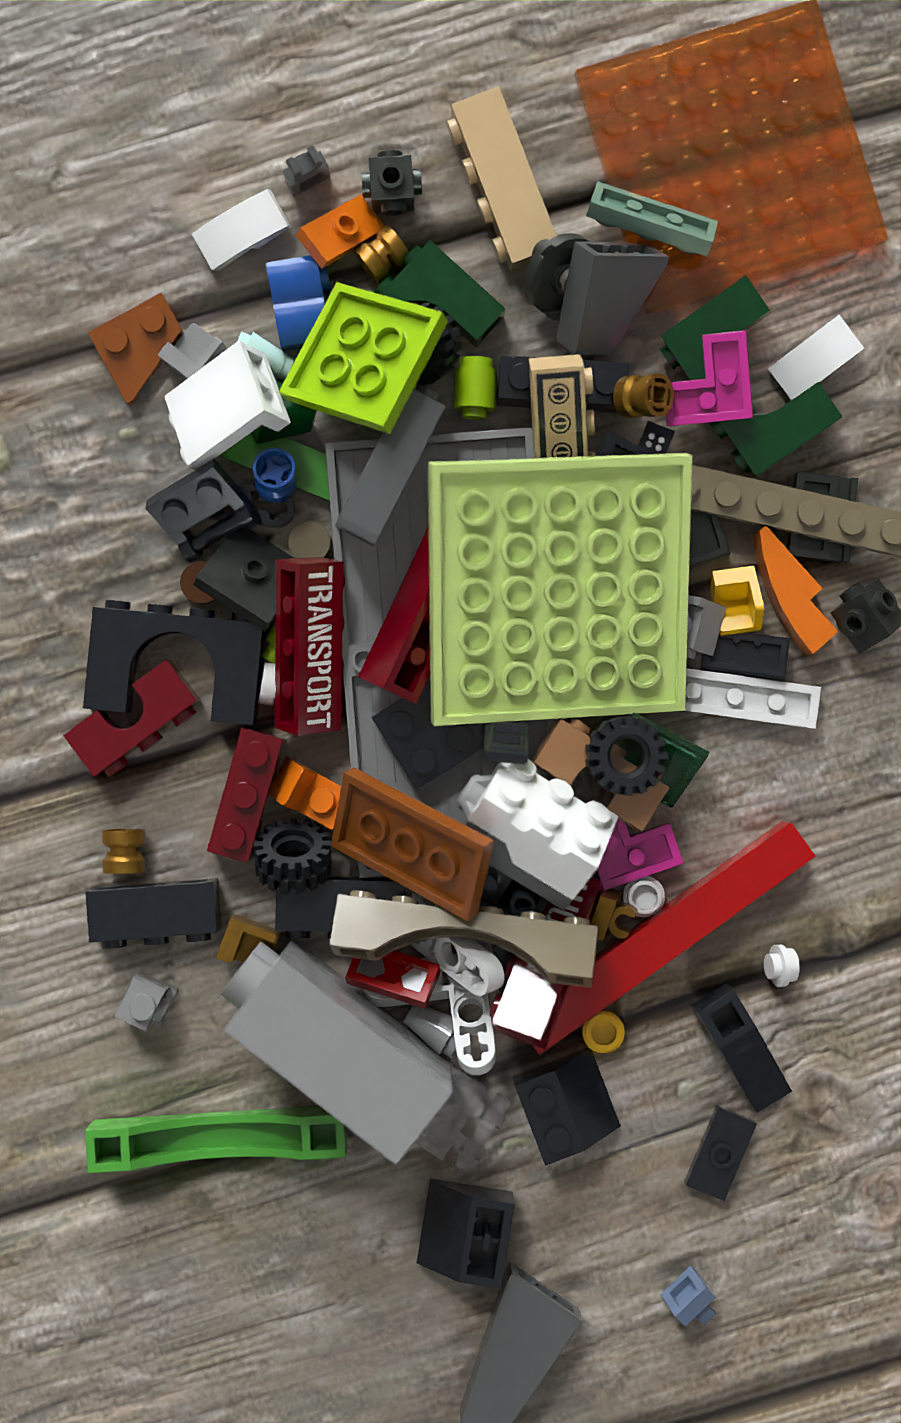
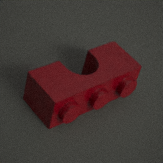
[63,659,201,778]
[207,727,286,863]

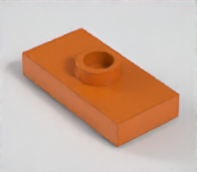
[296,195,385,269]

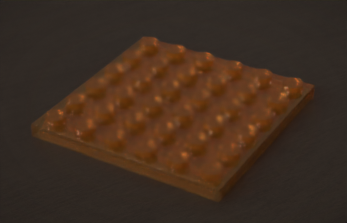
[574,0,889,314]

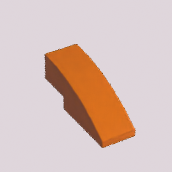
[753,526,839,656]

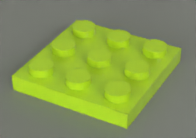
[279,282,448,434]

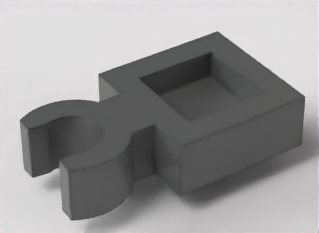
[283,146,330,197]

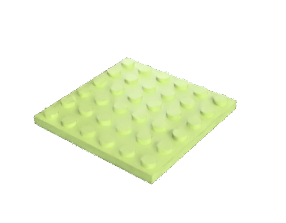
[428,453,692,726]

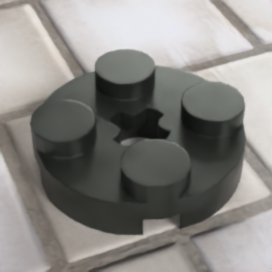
[525,233,591,321]

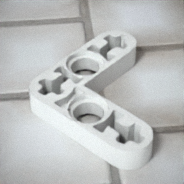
[412,892,504,996]
[364,953,496,1075]

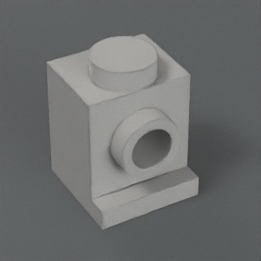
[687,595,726,660]
[115,971,178,1031]

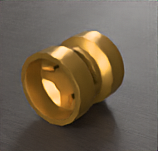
[353,225,409,285]
[613,373,674,418]
[102,829,145,874]

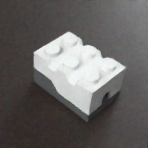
[456,759,619,911]

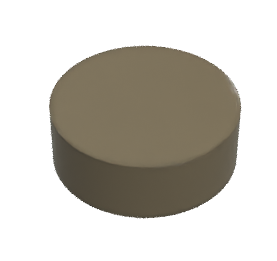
[288,520,331,558]

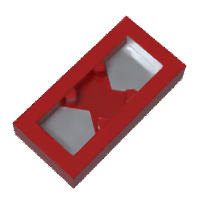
[345,950,441,1009]

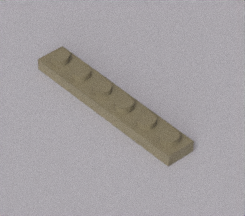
[691,465,901,558]

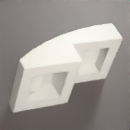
[192,189,291,271]
[768,315,865,400]

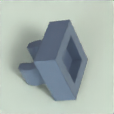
[661,1266,717,1327]

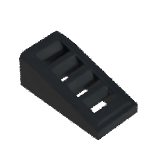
[483,720,529,765]

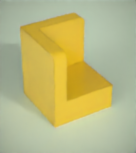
[710,566,764,636]

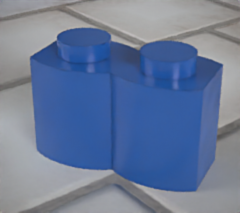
[266,255,331,352]

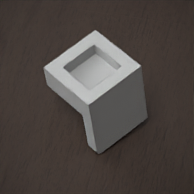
[158,323,227,380]

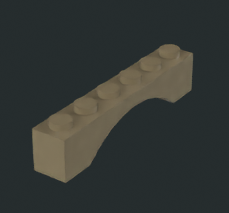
[330,891,598,988]

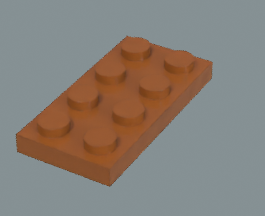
[331,767,494,921]

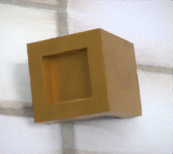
[216,914,281,964]

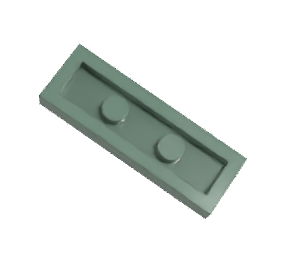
[586,181,718,257]

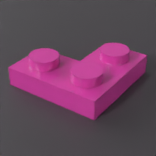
[665,330,753,427]
[596,801,683,891]

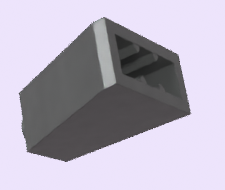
[556,241,669,360]

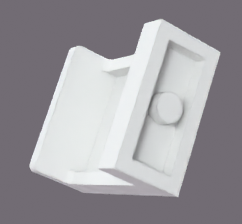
[164,340,291,469]

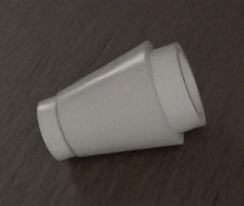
[403,1005,464,1058]

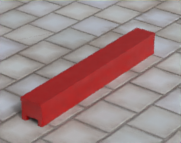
[533,821,816,1055]

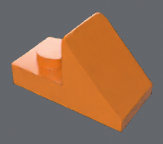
[269,757,342,830]

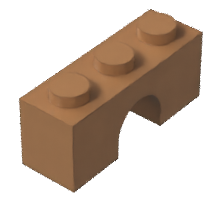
[530,718,670,831]

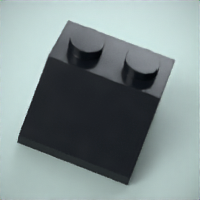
[513,1047,621,1166]

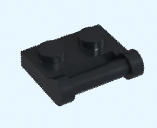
[145,458,260,562]

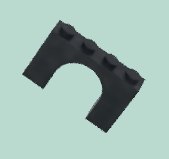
[83,600,266,725]

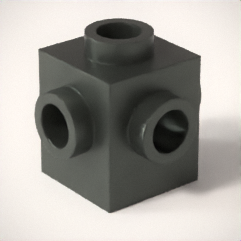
[361,150,422,216]
[830,578,901,654]

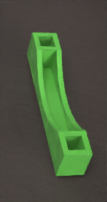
[85,1106,348,1173]

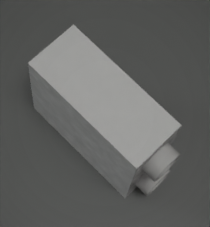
[220,938,452,1165]

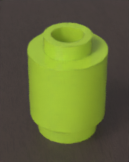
[453,356,497,420]

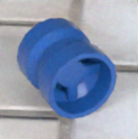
[252,448,297,503]

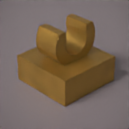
[590,889,638,941]

